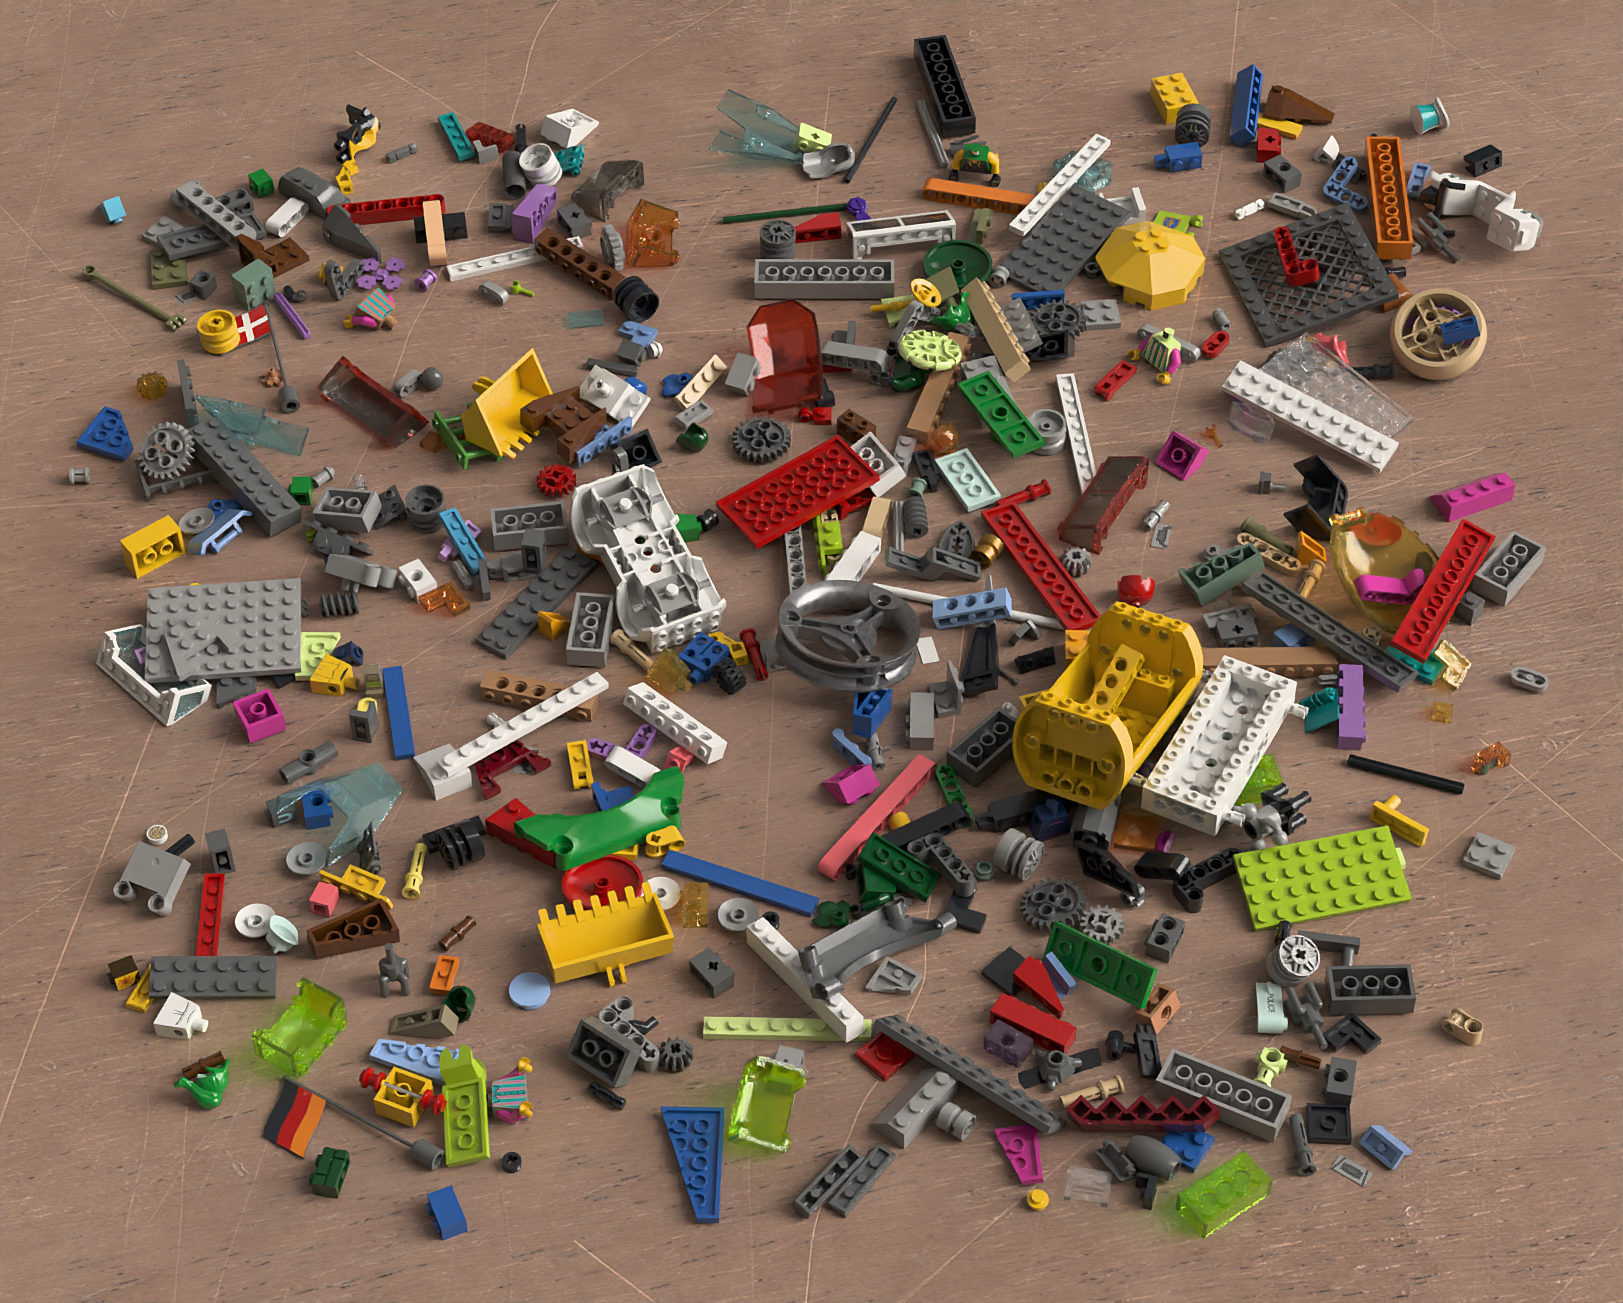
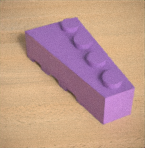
[512,183,558,244]
[1335,664,1366,750]

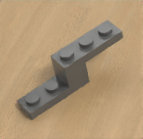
[885,547,981,582]

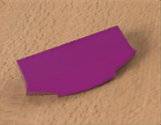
[1155,830,1176,853]

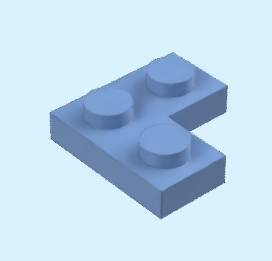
[618,320,658,351]

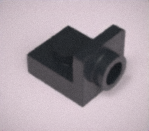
[1135,1172,1158,1210]

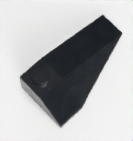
[1024,329,1075,361]
[1074,840,1141,899]

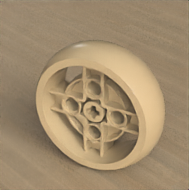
[1389,288,1487,380]

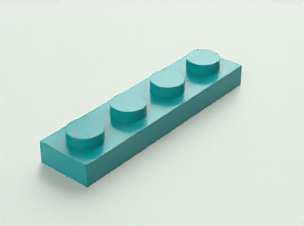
[438,112,475,161]

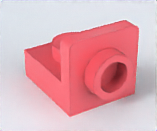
[664,745,696,774]

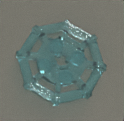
[1052,150,1113,194]

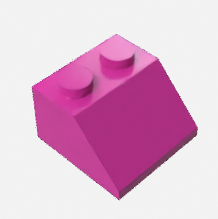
[1155,431,1209,480]
[822,764,880,805]

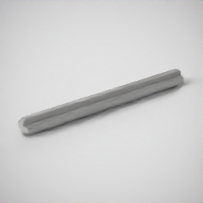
[917,99,949,168]

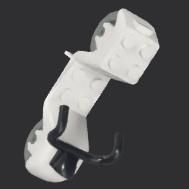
[1419,171,1543,252]

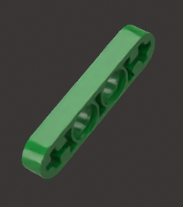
[935,764,973,828]

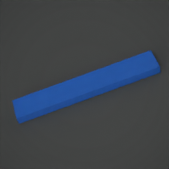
[383,666,415,760]

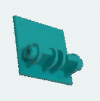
[554,144,585,176]
[1298,687,1339,733]

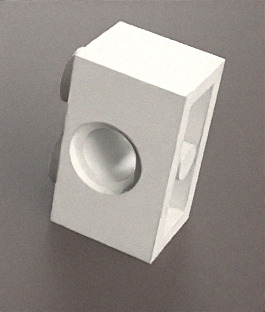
[398,559,438,603]

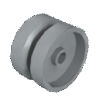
[1028,409,1066,455]

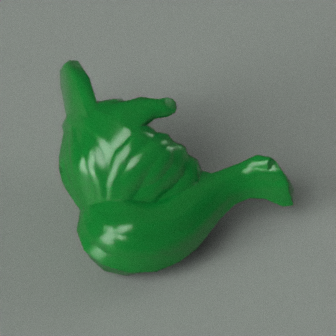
[929,292,975,332]
[174,1058,230,1109]

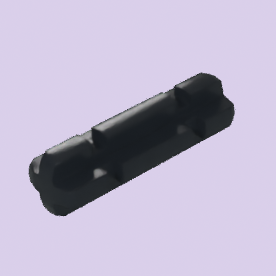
[587,1081,626,1110]

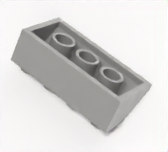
[871,1068,958,1149]

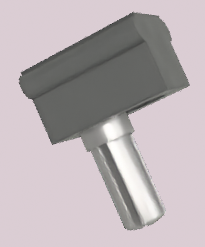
[1258,471,1286,494]

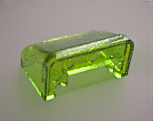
[727,1055,807,1154]

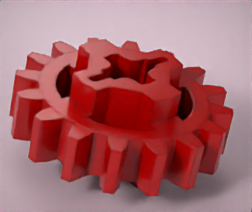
[537,463,576,498]

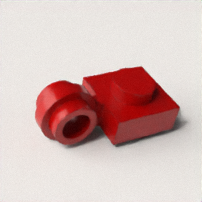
[797,407,832,425]

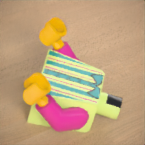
[1127,328,1181,385]

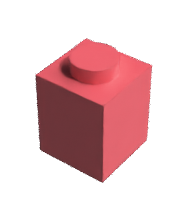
[309,882,340,918]

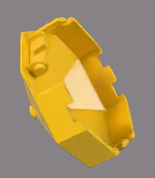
[1095,221,1205,311]

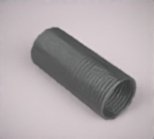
[502,151,526,200]

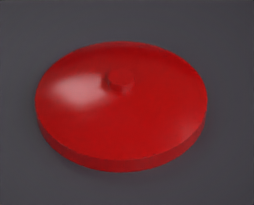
[562,854,643,911]

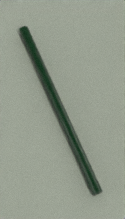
[723,203,847,224]

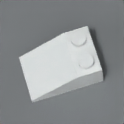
[540,109,599,148]
[413,743,473,801]

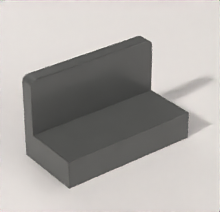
[833,321,856,345]
[349,701,379,743]

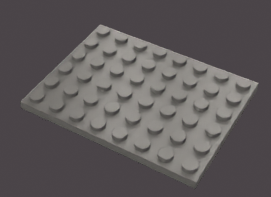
[145,578,301,683]

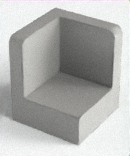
[473,140,499,164]

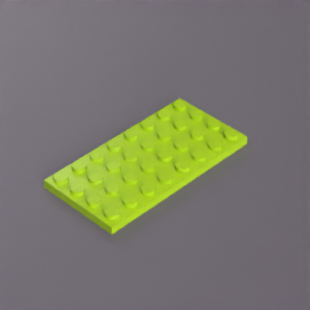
[1232,825,1412,932]

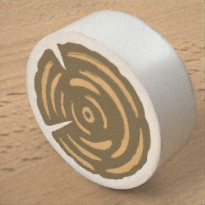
[147,825,168,845]

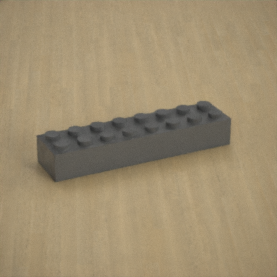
[187,416,302,537]

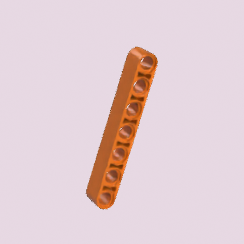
[921,178,1036,215]

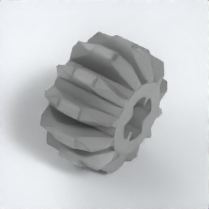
[1060,546,1092,578]

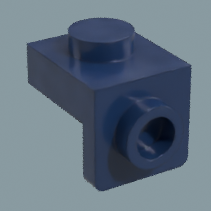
[333,641,364,666]

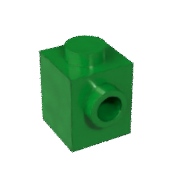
[248,168,275,198]
[288,476,313,505]

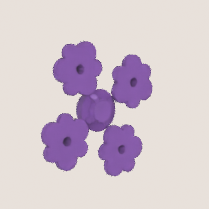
[357,257,405,290]

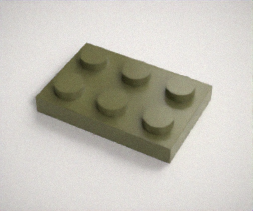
[150,249,188,290]

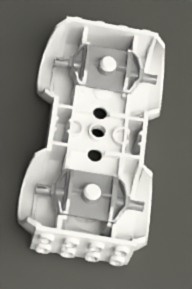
[570,464,727,653]

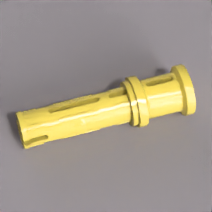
[402,843,427,900]

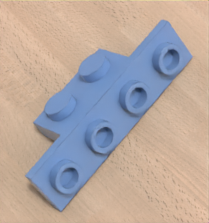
[576,416,633,467]

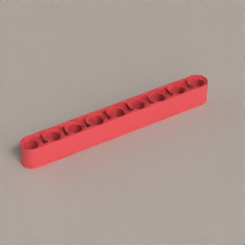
[817,754,938,881]

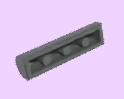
[792,1144,865,1219]

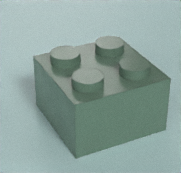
[231,258,276,311]

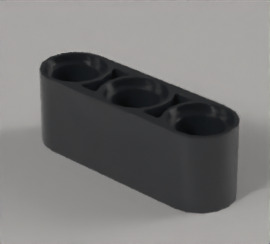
[1134,851,1191,881]

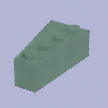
[1178,542,1265,607]

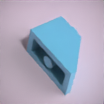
[98,196,126,224]

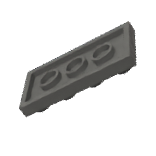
[177,359,199,428]

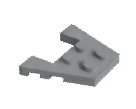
[164,613,244,682]

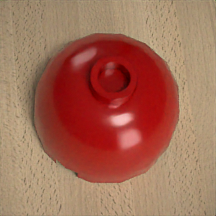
[1117,575,1155,608]

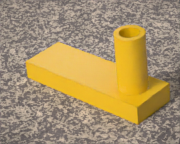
[1369,795,1429,847]

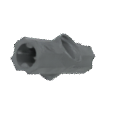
[279,741,338,784]

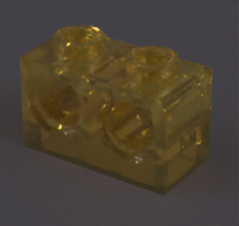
[679,882,709,928]

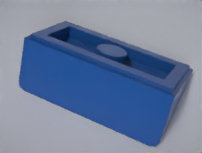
[1440,316,1480,345]

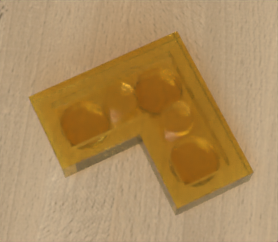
[1433,638,1472,692]

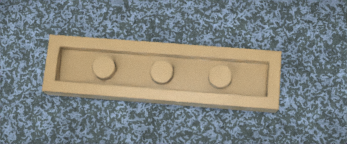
[673,354,727,411]

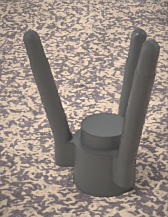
[950,135,987,156]

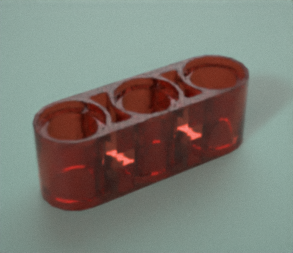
[466,122,515,153]

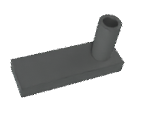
[1297,930,1360,966]

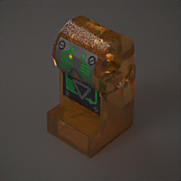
[1472,741,1511,776]

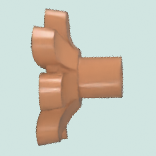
[262,367,283,387]

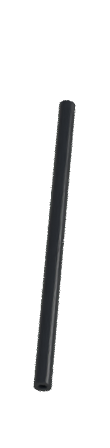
[844,97,897,184]

